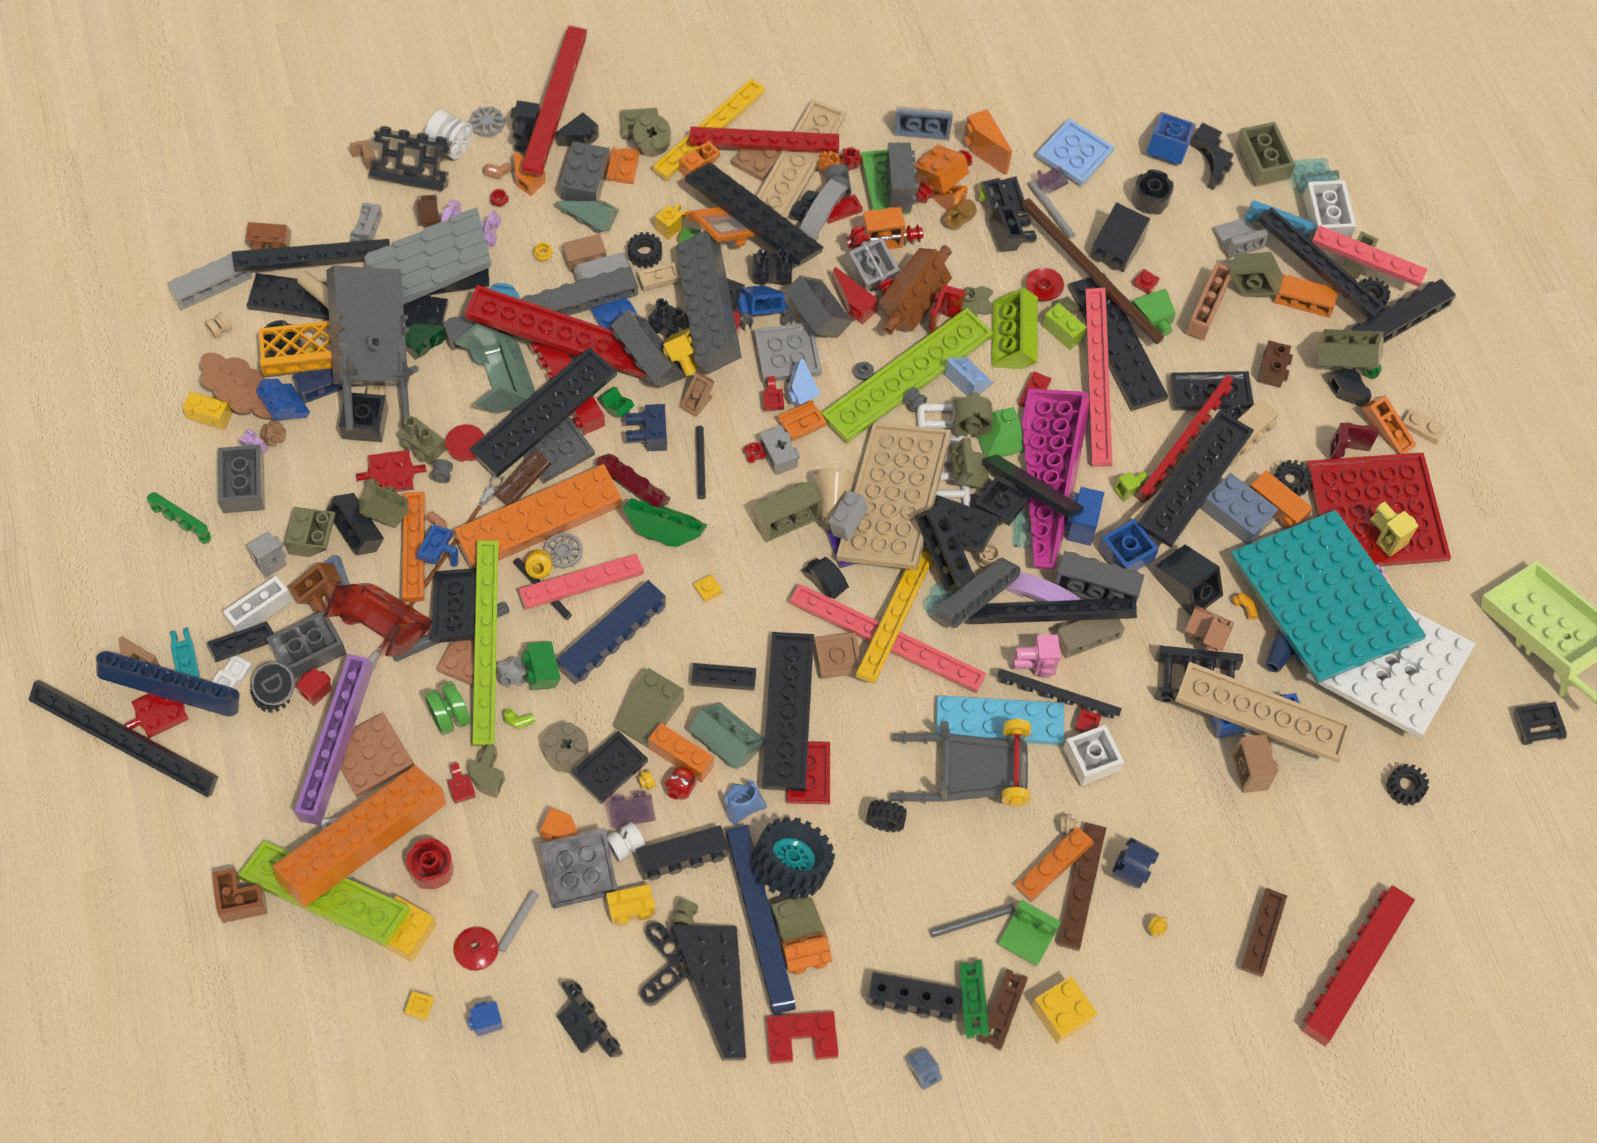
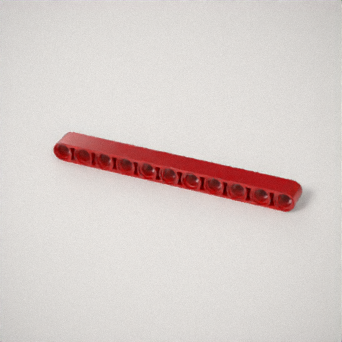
[522,25,587,177]

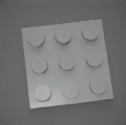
[754,322,822,383]

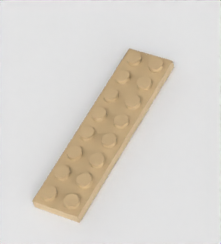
[757,99,846,219]
[1175,662,1352,763]

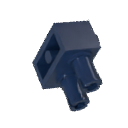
[625,404,667,451]

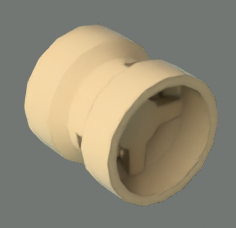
[204,311,232,338]
[977,544,1000,570]

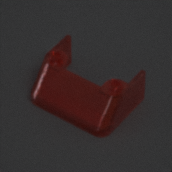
[323,583,432,657]

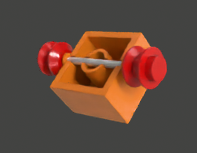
[913,145,973,204]
[846,207,924,250]

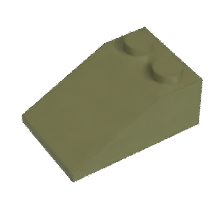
[613,668,684,748]

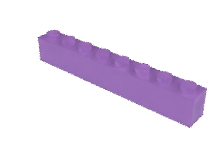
[294,654,373,826]

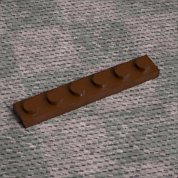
[1057,822,1107,951]

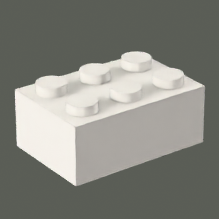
[1303,180,1356,238]

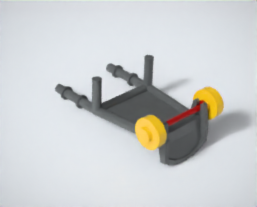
[890,719,1031,807]

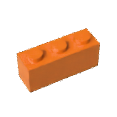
[1274,274,1338,318]
[1250,470,1313,529]
[648,723,714,783]

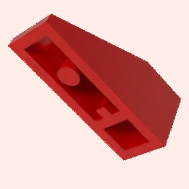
[832,267,879,325]

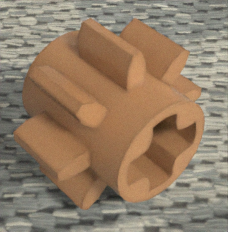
[260,420,286,447]

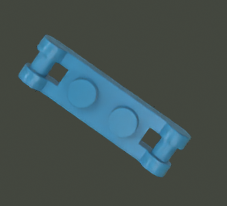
[1244,201,1315,239]

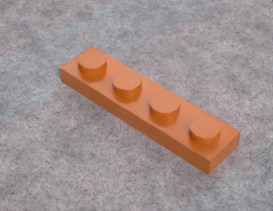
[1015,827,1094,902]

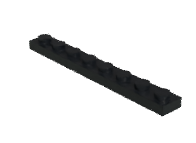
[1257,207,1385,320]
[232,239,390,272]
[968,598,1137,625]

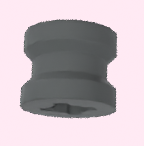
[903,387,927,412]
[430,459,453,483]

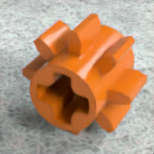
[817,150,841,173]

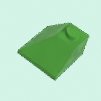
[977,407,1024,457]

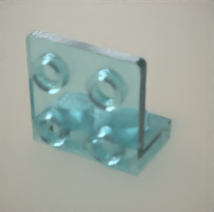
[1293,158,1340,193]

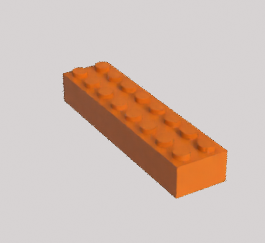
[454,464,622,569]
[272,765,446,908]

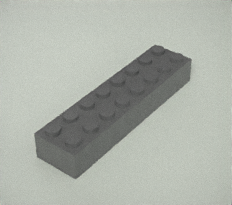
[675,230,742,374]

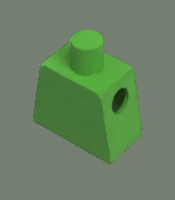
[1132,288,1175,336]

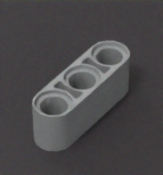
[574,253,633,281]

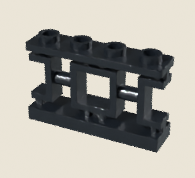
[369,126,452,189]

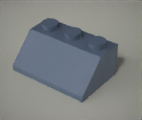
[894,106,953,140]

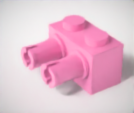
[1013,634,1061,678]

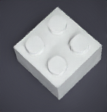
[1063,725,1124,786]

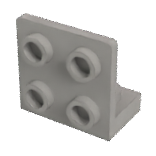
[1214,218,1269,258]

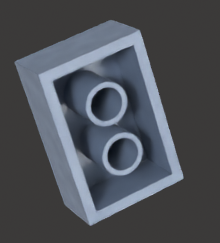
[1201,472,1278,545]

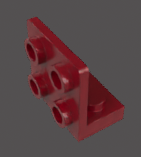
[1330,422,1380,459]

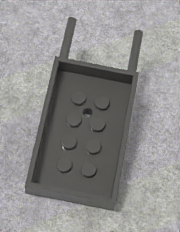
[326,265,419,431]

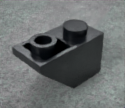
[1328,368,1372,407]

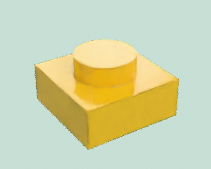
[694,574,722,603]
[404,991,435,1021]

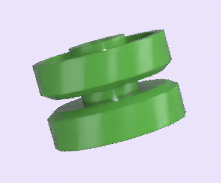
[424,681,471,736]

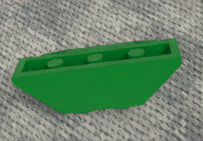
[623,498,707,547]

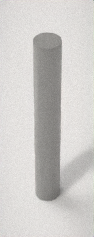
[497,891,539,953]

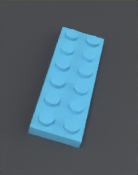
[936,696,1064,745]

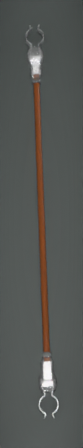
[367,476,504,670]

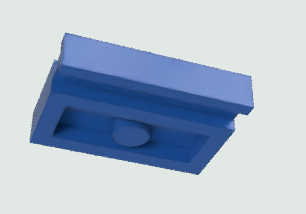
[591,298,638,330]

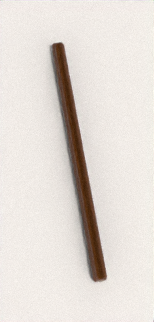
[1022,198,1164,345]

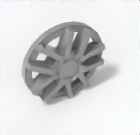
[469,106,505,137]
[544,533,583,569]

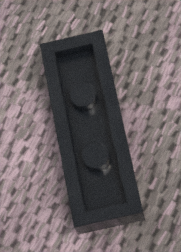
[207,622,274,663]
[691,663,757,691]

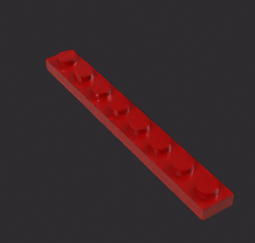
[689,126,840,154]
[1136,375,1233,502]

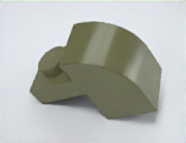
[470,744,505,798]

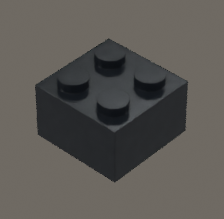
[339,393,388,442]

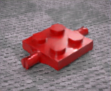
[356,450,427,492]
[124,694,189,738]

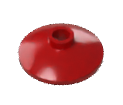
[1026,267,1064,301]
[453,927,499,971]

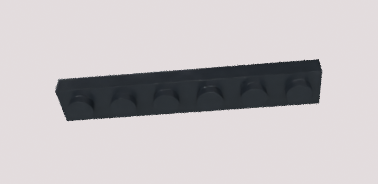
[997,668,1122,719]

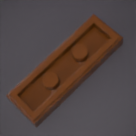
[495,450,551,506]

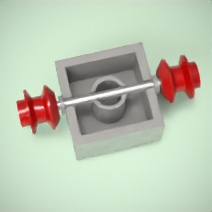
[844,225,900,297]

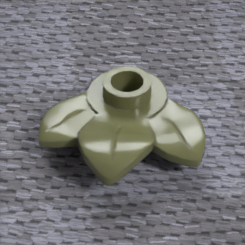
[962,286,994,316]

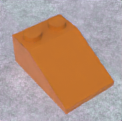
[963,109,1012,175]

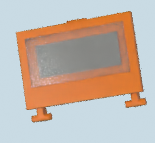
[685,207,757,247]

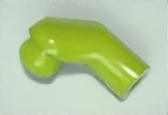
[503,709,536,729]

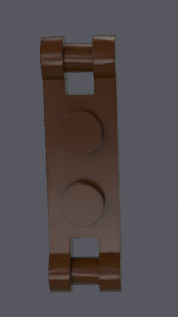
[980,969,1028,1051]

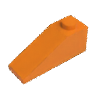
[1361,395,1417,454]

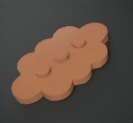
[200,352,273,418]

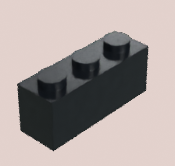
[326,493,384,556]

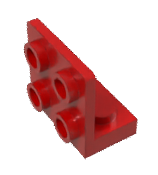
[928,284,966,334]

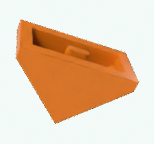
[933,185,968,212]

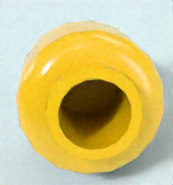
[525,549,553,579]

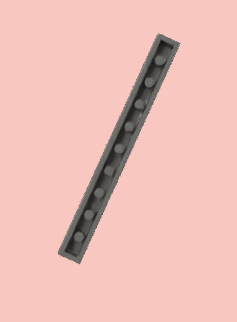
[443,266,638,351]

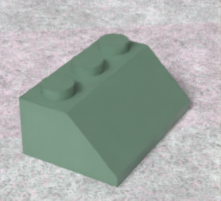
[688,702,765,769]

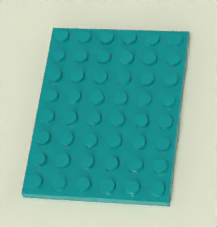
[1230,510,1426,684]

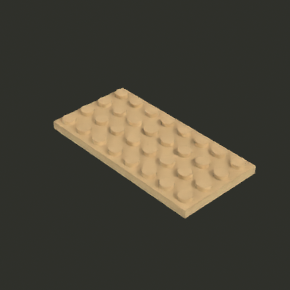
[836,422,952,570]

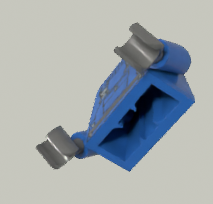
[737,285,795,330]

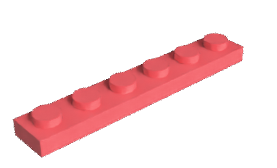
[1312,225,1427,287]
[519,553,644,610]

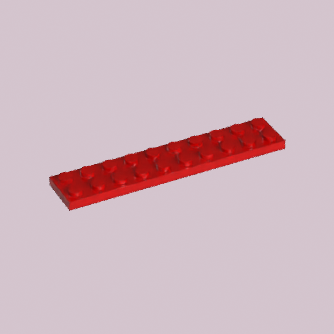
[464,285,647,379]

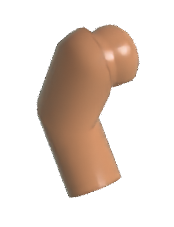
[483,162,512,178]
[426,511,447,528]

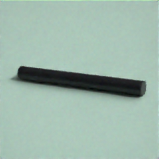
[696,426,706,499]
[513,558,572,620]

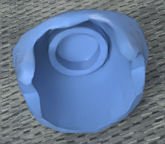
[724,780,767,825]

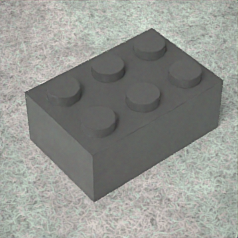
[559,141,610,201]
[885,142,918,212]
[785,275,853,337]
[218,444,265,513]
[266,610,347,679]

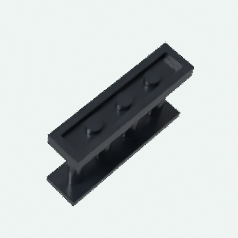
[1155,645,1243,703]

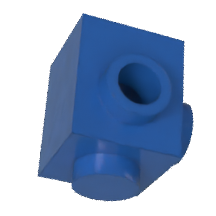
[467,1001,504,1037]

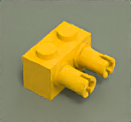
[663,327,700,377]

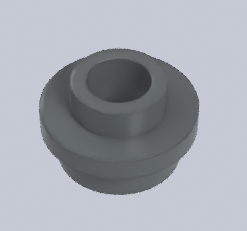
[854,362,874,381]

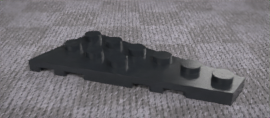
[670,925,746,1060]

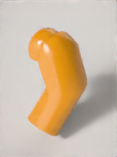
[1233,593,1259,620]

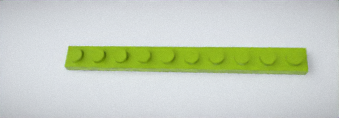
[473,540,499,747]

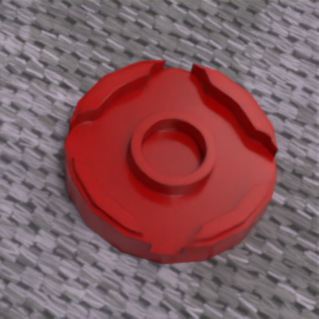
[445,424,484,462]

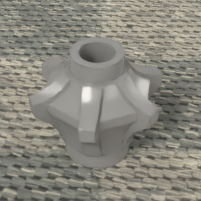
[496,656,526,688]

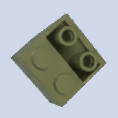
[285,507,336,557]

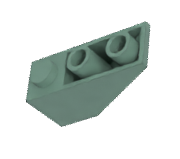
[556,200,619,232]

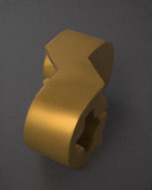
[945,199,977,230]

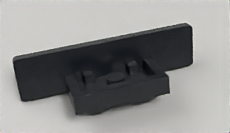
[557,980,623,1057]

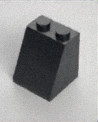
[1090,202,1150,273]
[1155,544,1223,616]

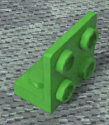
[998,899,1061,966]

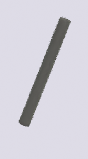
[930,903,1016,938]

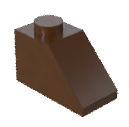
[417,194,439,227]

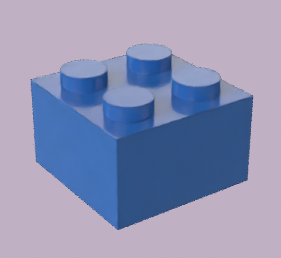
[1065,487,1105,546]
[1098,518,1159,571]

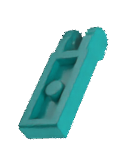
[170,627,201,678]

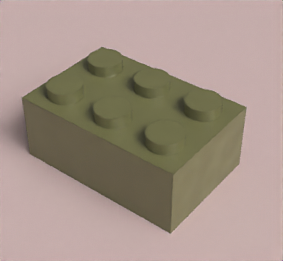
[1236,122,1295,186]
[1318,329,1384,370]
[755,480,822,542]

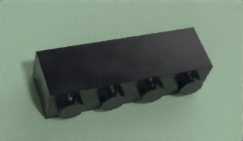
[636,825,728,881]

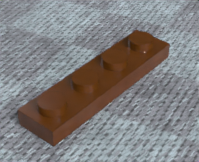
[1241,888,1288,977]

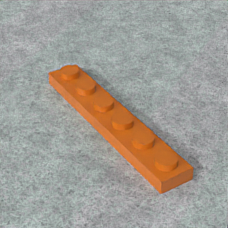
[402,491,426,603]

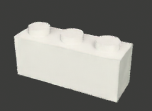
[223,576,292,632]

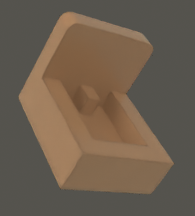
[350,140,376,170]

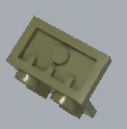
[951,437,989,490]

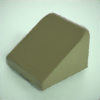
[1052,296,1081,315]

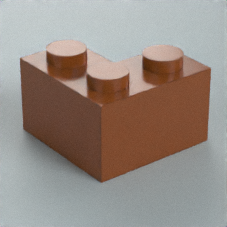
[212,868,268,923]

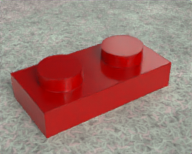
[1018,371,1052,408]

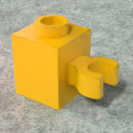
[655,203,688,240]

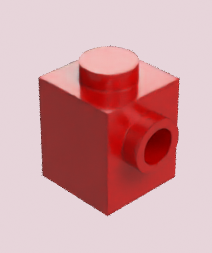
[296,667,332,706]

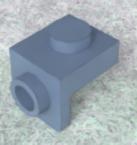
[906,1048,942,1090]

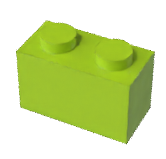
[1042,303,1087,350]

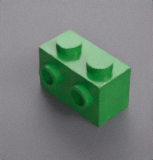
[521,641,561,691]

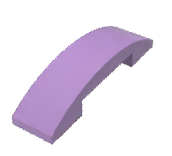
[1005,572,1082,622]

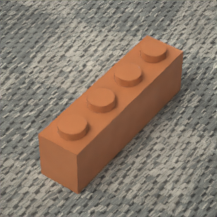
[1186,263,1232,340]

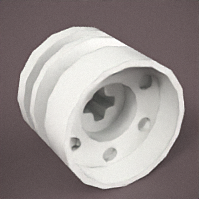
[425,110,473,160]

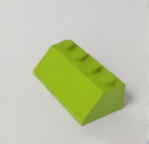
[992,287,1038,369]

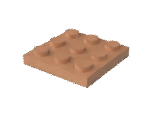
[340,712,414,798]

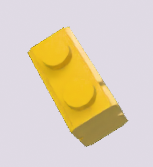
[183,392,232,430]
[606,884,656,925]

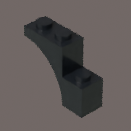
[1191,122,1234,191]

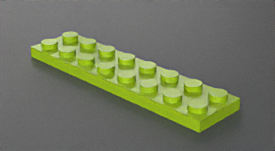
[238,840,411,947]

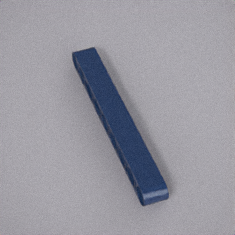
[726,824,796,1015]

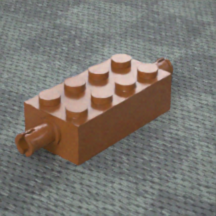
[879,245,952,335]

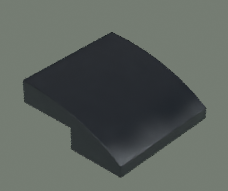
[981,176,1027,215]

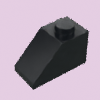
[555,112,599,147]

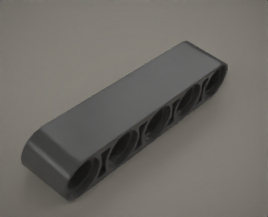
[936,558,1020,628]

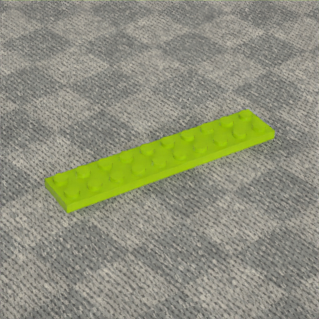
[821,308,993,443]

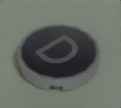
[252,662,296,705]

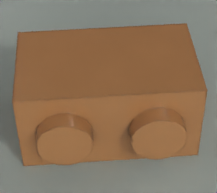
[563,234,607,272]

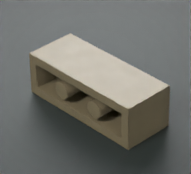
[1056,619,1124,659]

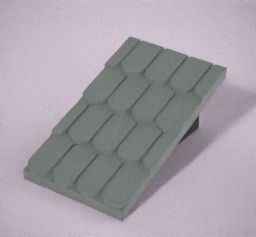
[364,207,491,305]

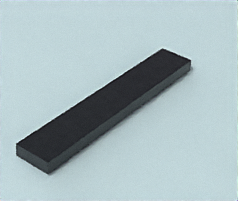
[982,454,1084,518]

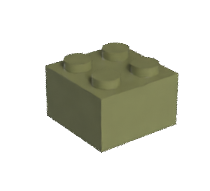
[1230,252,1284,297]

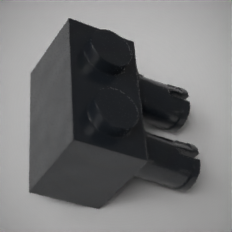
[511,100,540,153]
[989,206,1037,251]
[753,249,792,285]
[649,298,689,339]

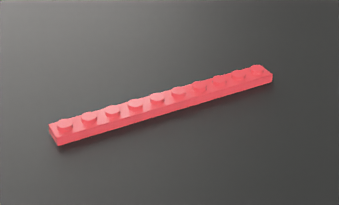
[1086,288,1113,467]
[790,583,986,693]

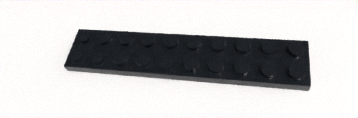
[247,273,448,327]

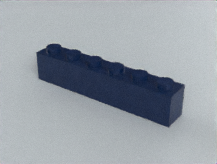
[556,580,666,685]

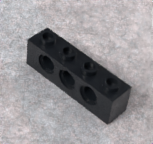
[914,503,975,592]

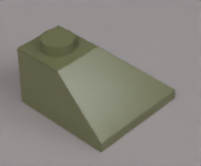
[771,898,827,942]

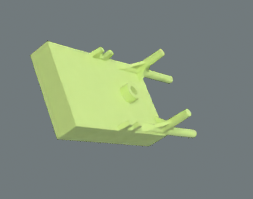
[1481,561,1597,704]

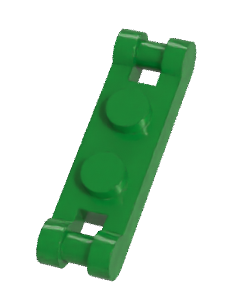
[147,492,212,544]
[959,959,990,1039]

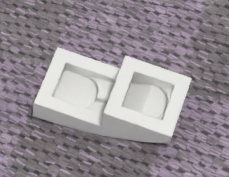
[212,656,253,689]

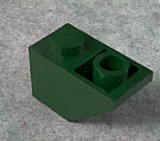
[405,323,446,360]

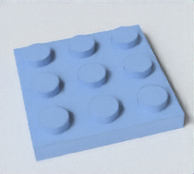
[1037,118,1115,186]

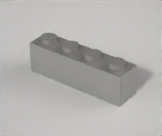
[167,253,252,311]

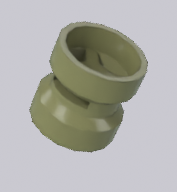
[671,899,699,925]

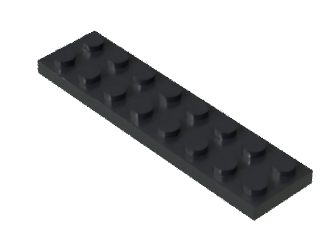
[685,162,824,267]
[1069,273,1168,411]
[470,347,617,478]
[1137,410,1254,548]
[762,632,814,792]

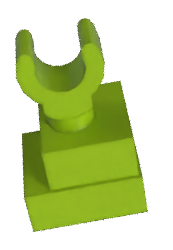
[1113,471,1150,501]

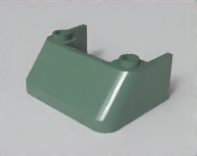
[455,324,536,413]

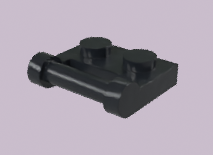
[1513,702,1567,745]

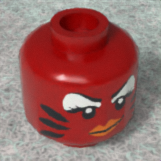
[664,767,696,800]

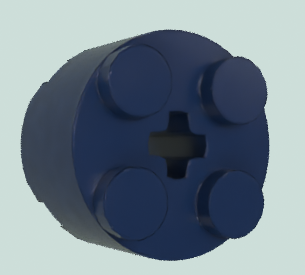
[1112,837,1159,888]

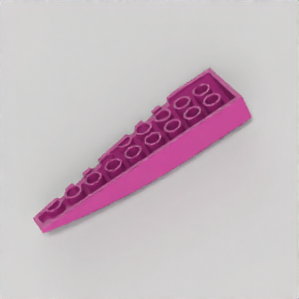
[1022,389,1090,570]

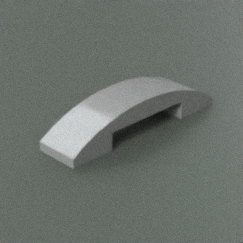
[800,179,848,241]

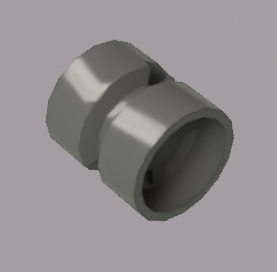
[825,164,852,198]

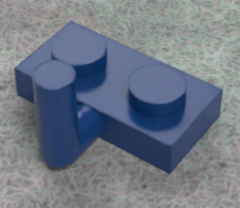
[416,524,458,567]

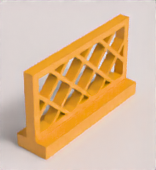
[259,321,333,376]

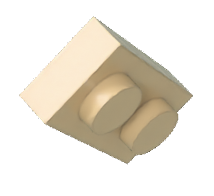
[638,262,680,291]
[1403,408,1446,445]

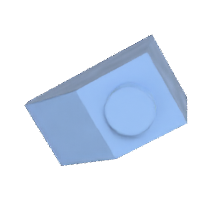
[787,359,821,407]

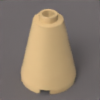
[814,468,854,526]

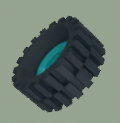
[751,817,835,900]

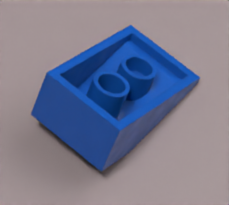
[1146,112,1196,165]

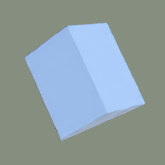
[945,357,994,396]

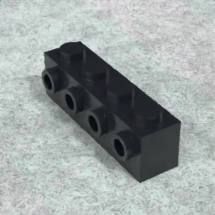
[867,972,962,1022]

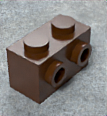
[1257,340,1293,388]

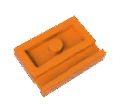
[607,147,640,185]
[777,400,826,442]

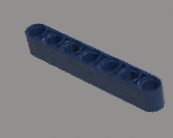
[96,651,240,717]

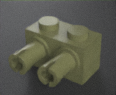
[398,416,447,465]
[359,479,409,528]

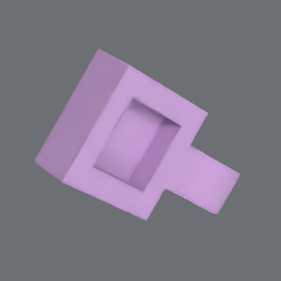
[240,428,269,454]

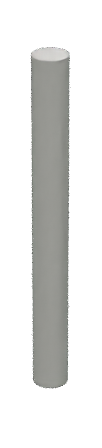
[1028,180,1076,239]

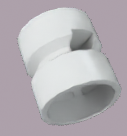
[607,822,646,862]

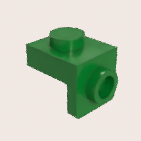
[600,387,635,417]

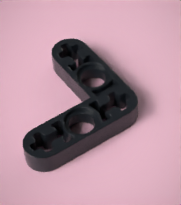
[640,922,689,1006]

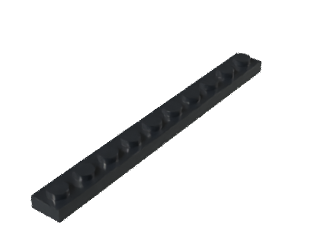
[28,680,218,798]

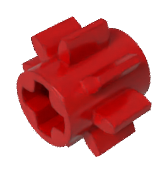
[839,147,862,171]

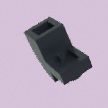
[801,557,849,599]

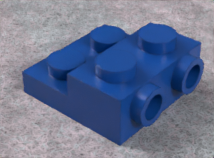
[256,379,310,420]

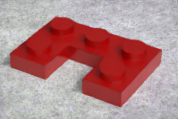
[766,1011,839,1064]

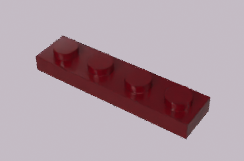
[596,453,671,508]

